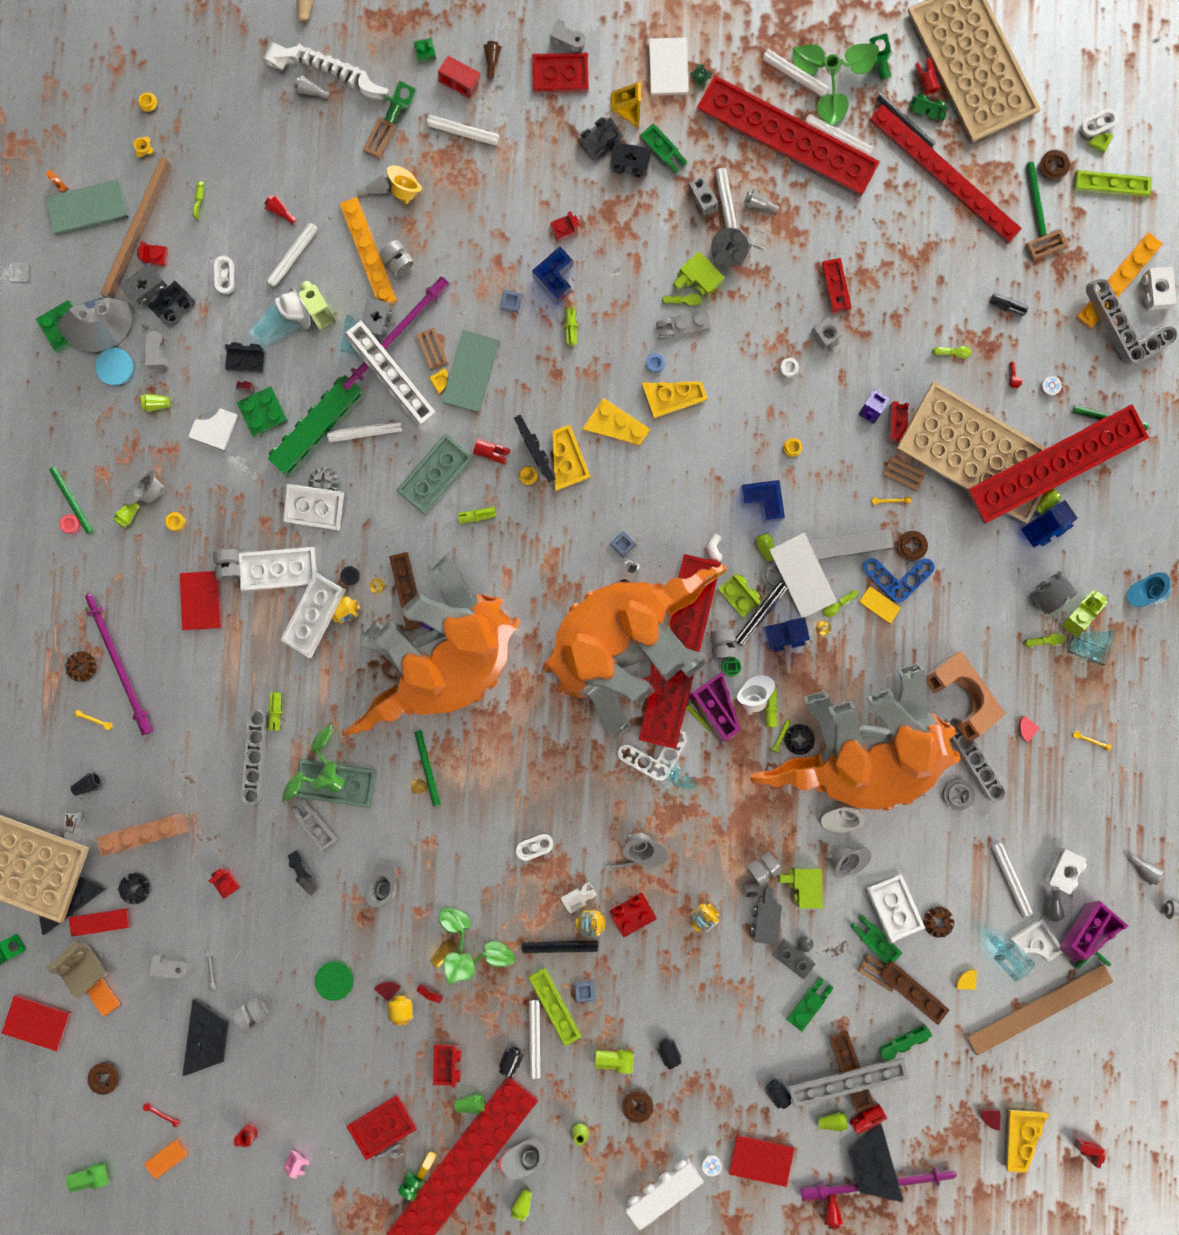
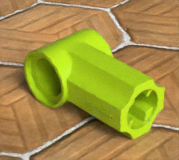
[595,1050,634,1074]

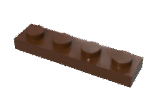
[389,552,423,631]
[878,960,950,1025]
[828,1030,874,1113]

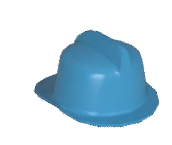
[1126,572,1172,607]

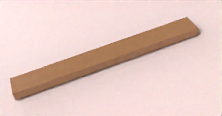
[100,157,172,299]
[966,964,1113,1056]

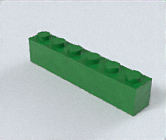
[267,375,364,477]

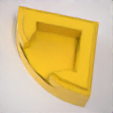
[429,368,448,395]
[955,969,977,990]
[417,1152,436,1179]

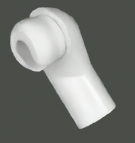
[706,533,722,562]

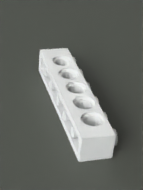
[343,321,435,425]

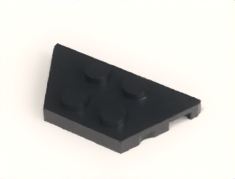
[514,415,556,483]
[39,876,106,936]
[182,998,230,1076]
[848,1124,904,1202]

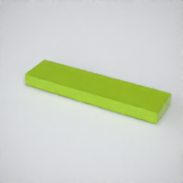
[1074,170,1152,197]
[528,967,582,1047]

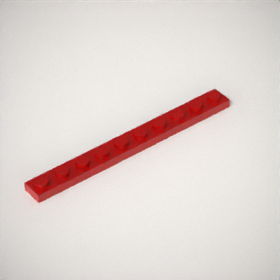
[869,104,1022,244]

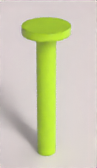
[686,702,711,732]
[769,719,791,754]

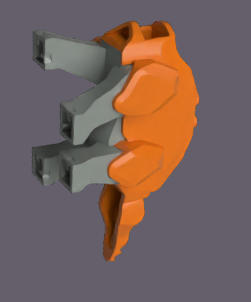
[344,555,520,737]
[542,565,727,739]
[750,663,960,811]

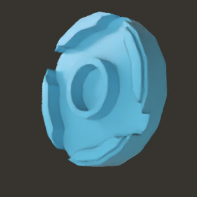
[95,348,134,386]

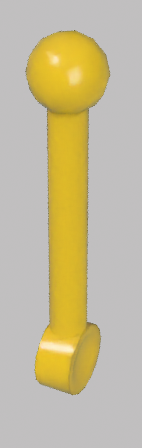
[871,496,912,505]
[74,710,113,730]
[1072,731,1111,751]

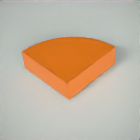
[46,169,68,193]

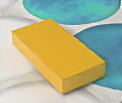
[858,586,901,624]

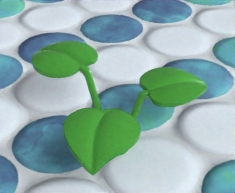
[793,43,879,125]
[282,724,345,803]
[439,908,516,985]

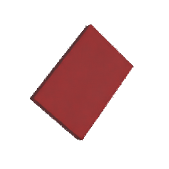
[532,53,589,93]
[179,571,222,631]
[1,995,71,1052]
[346,1094,417,1161]
[729,1134,795,1187]

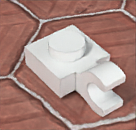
[561,882,597,914]

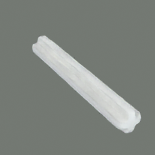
[763,50,829,96]
[427,115,499,146]
[805,115,873,156]
[716,168,737,228]
[267,223,317,288]
[327,421,402,442]
[992,844,1033,917]
[529,1000,540,1079]

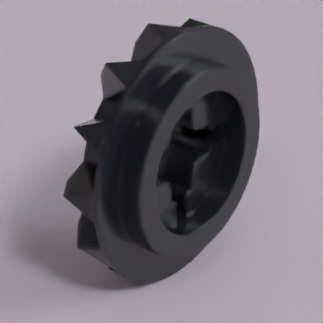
[784,724,816,755]
[117,873,150,905]

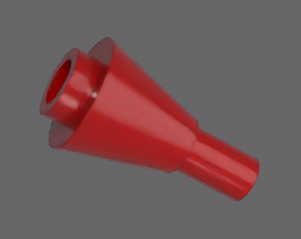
[264,195,297,225]
[824,1195,844,1229]

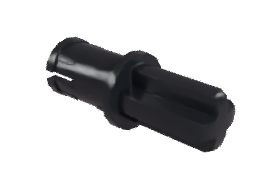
[989,292,1028,316]

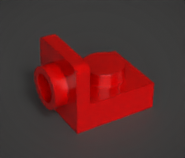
[550,211,580,241]
[137,241,168,267]
[208,868,241,899]
[1075,1139,1106,1169]

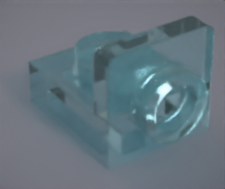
[669,767,697,790]

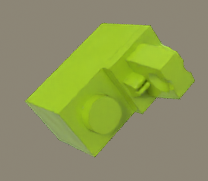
[673,251,725,298]
[1061,590,1108,638]
[778,867,823,909]

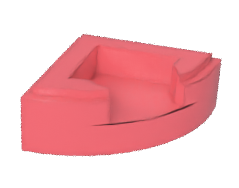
[1019,716,1040,743]

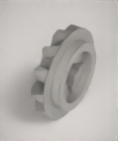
[308,467,339,491]
[761,560,786,589]
[943,780,975,811]

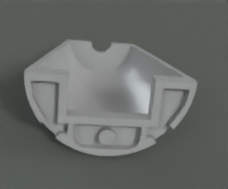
[56,297,133,352]

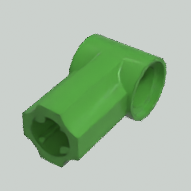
[66,1163,109,1193]

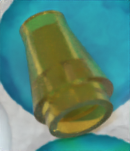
[430,939,458,968]

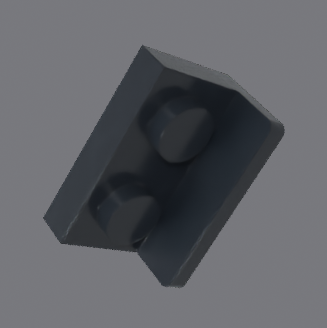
[577,117,624,160]
[148,281,195,327]
[225,342,266,374]

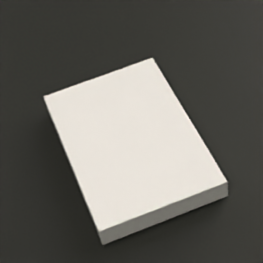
[649,38,689,96]
[283,484,345,530]
[866,874,925,944]

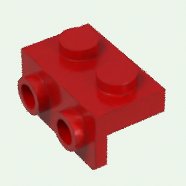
[609,893,657,938]
[433,1044,461,1088]

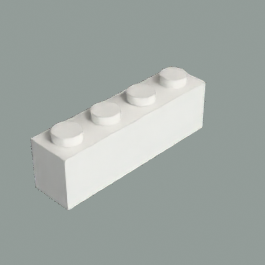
[625,1159,704,1231]

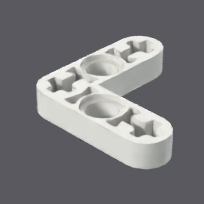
[618,730,687,781]

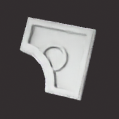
[188,408,239,451]
[1009,918,1063,962]

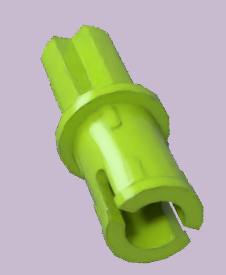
[564,307,579,346]
[458,507,497,525]
[763,689,779,727]
[267,692,283,731]

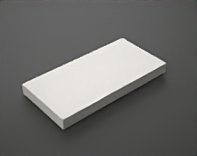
[769,533,837,618]
[238,547,317,592]
[280,573,346,658]

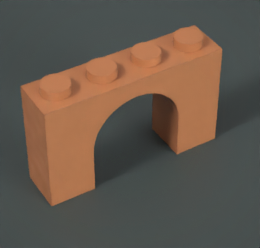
[926,651,1006,742]
[96,813,190,857]

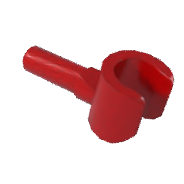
[1009,361,1023,389]

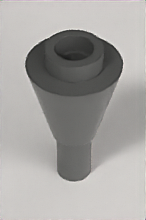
[1045,886,1065,921]

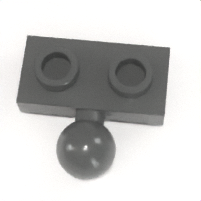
[772,936,816,979]

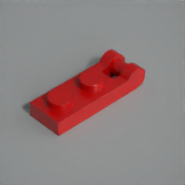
[821,258,851,314]

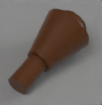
[483,41,502,78]

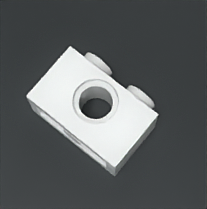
[1142,267,1177,310]
[1044,848,1087,895]

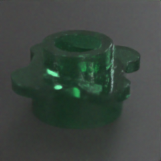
[690,64,712,86]

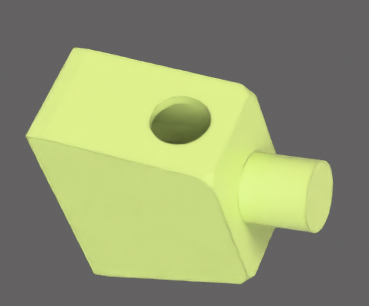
[299,281,336,330]

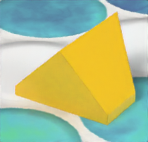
[611,82,641,129]

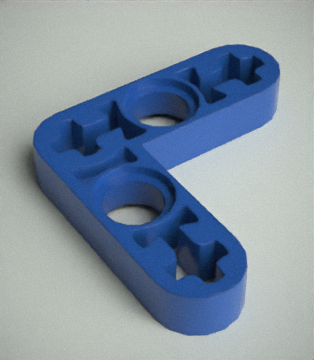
[862,558,935,603]

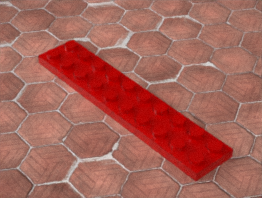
[696,75,880,196]
[967,404,1149,524]
[639,554,721,749]
[386,1077,539,1235]

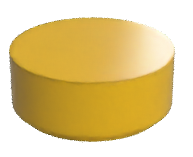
[165,512,186,532]

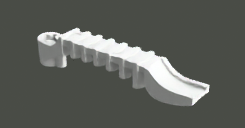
[263,43,391,100]

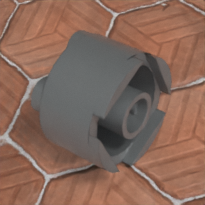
[711,227,751,267]
[1030,571,1077,615]

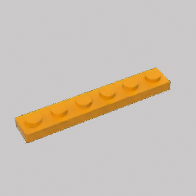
[339,197,397,305]
[1075,232,1163,330]

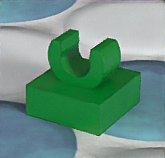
[414,38,436,62]

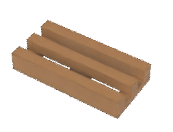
[363,117,397,160]
[1025,229,1068,262]
[417,327,448,370]
[882,457,926,491]
[857,954,893,992]

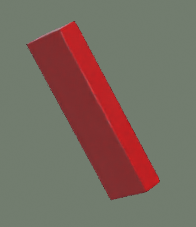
[68,908,131,937]

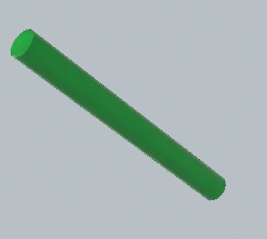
[1027,162,1047,237]
[1072,405,1149,430]
[49,466,94,535]
[414,730,441,807]

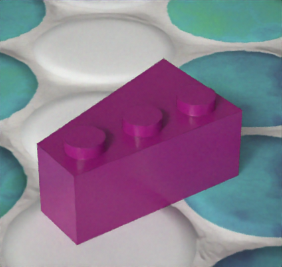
[689,672,741,743]
[1059,901,1128,961]

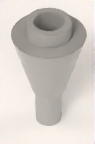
[294,75,330,100]
[356,175,391,197]
[744,189,779,213]
[1129,854,1163,886]
[1163,900,1179,919]

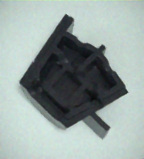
[287,850,318,895]

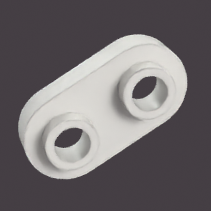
[1081,109,1118,138]
[214,256,235,295]
[516,834,554,861]

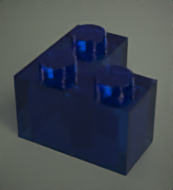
[532,246,573,304]
[739,480,785,523]
[1021,500,1078,548]
[763,617,810,652]

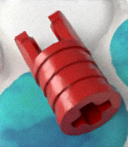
[914,57,940,96]
[473,438,511,465]
[849,1103,888,1134]
[233,1124,258,1147]

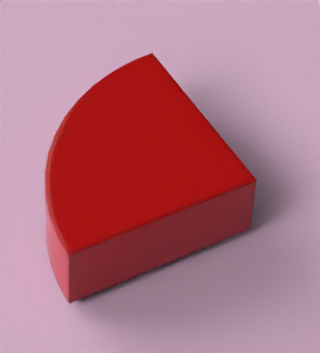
[416,985,443,1004]

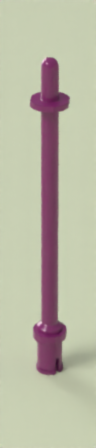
[343,276,449,390]
[85,593,154,736]
[800,1168,957,1201]

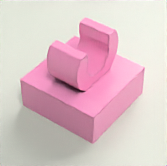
[283,1150,309,1179]

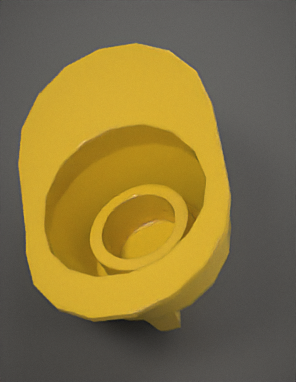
[386,166,422,204]

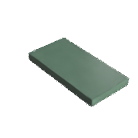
[45,179,129,235]
[442,330,500,413]
[396,433,474,515]
[294,759,377,808]

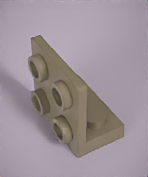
[46,941,107,999]

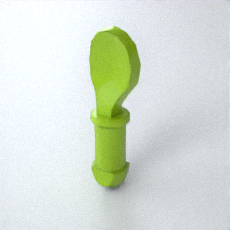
[192,181,204,220]
[662,294,702,306]
[932,346,971,358]
[823,590,858,617]
[1024,633,1065,647]

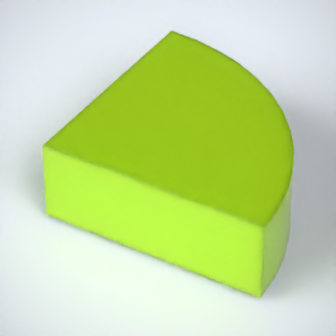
[1087,133,1114,153]

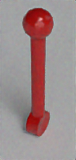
[143,1103,180,1127]

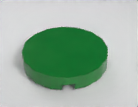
[315,961,354,1001]

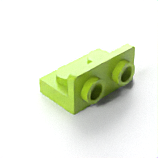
[717,573,761,618]

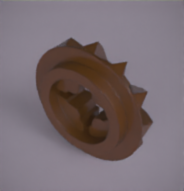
[1039,150,1070,180]
[897,531,928,561]
[65,651,96,682]
[923,906,955,938]
[87,1062,120,1095]
[622,1090,653,1123]

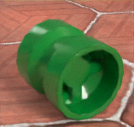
[721,657,741,677]
[397,1172,424,1201]

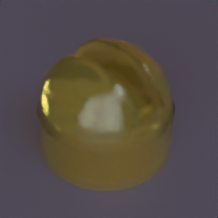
[370,578,386,594]
[816,621,832,636]
[411,778,427,794]

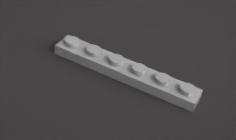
[789,1058,909,1108]

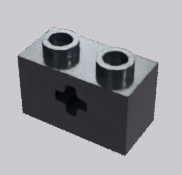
[610,142,651,178]

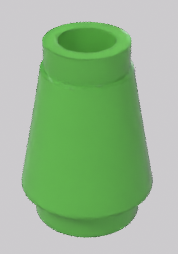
[455,1094,485,1114]

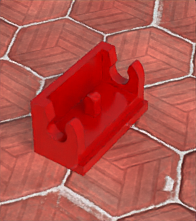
[438,55,481,99]
[887,401,909,443]

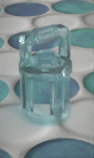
[989,933,1035,981]

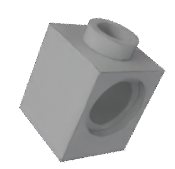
[811,317,842,350]

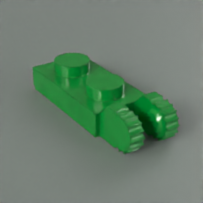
[639,123,687,174]
[850,915,902,964]
[786,977,833,1032]
[879,1024,932,1061]

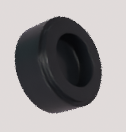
[340,566,360,586]

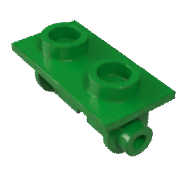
[909,93,949,121]

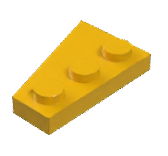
[641,381,708,419]
[582,398,650,446]
[552,424,591,492]
[1006,1110,1049,1173]

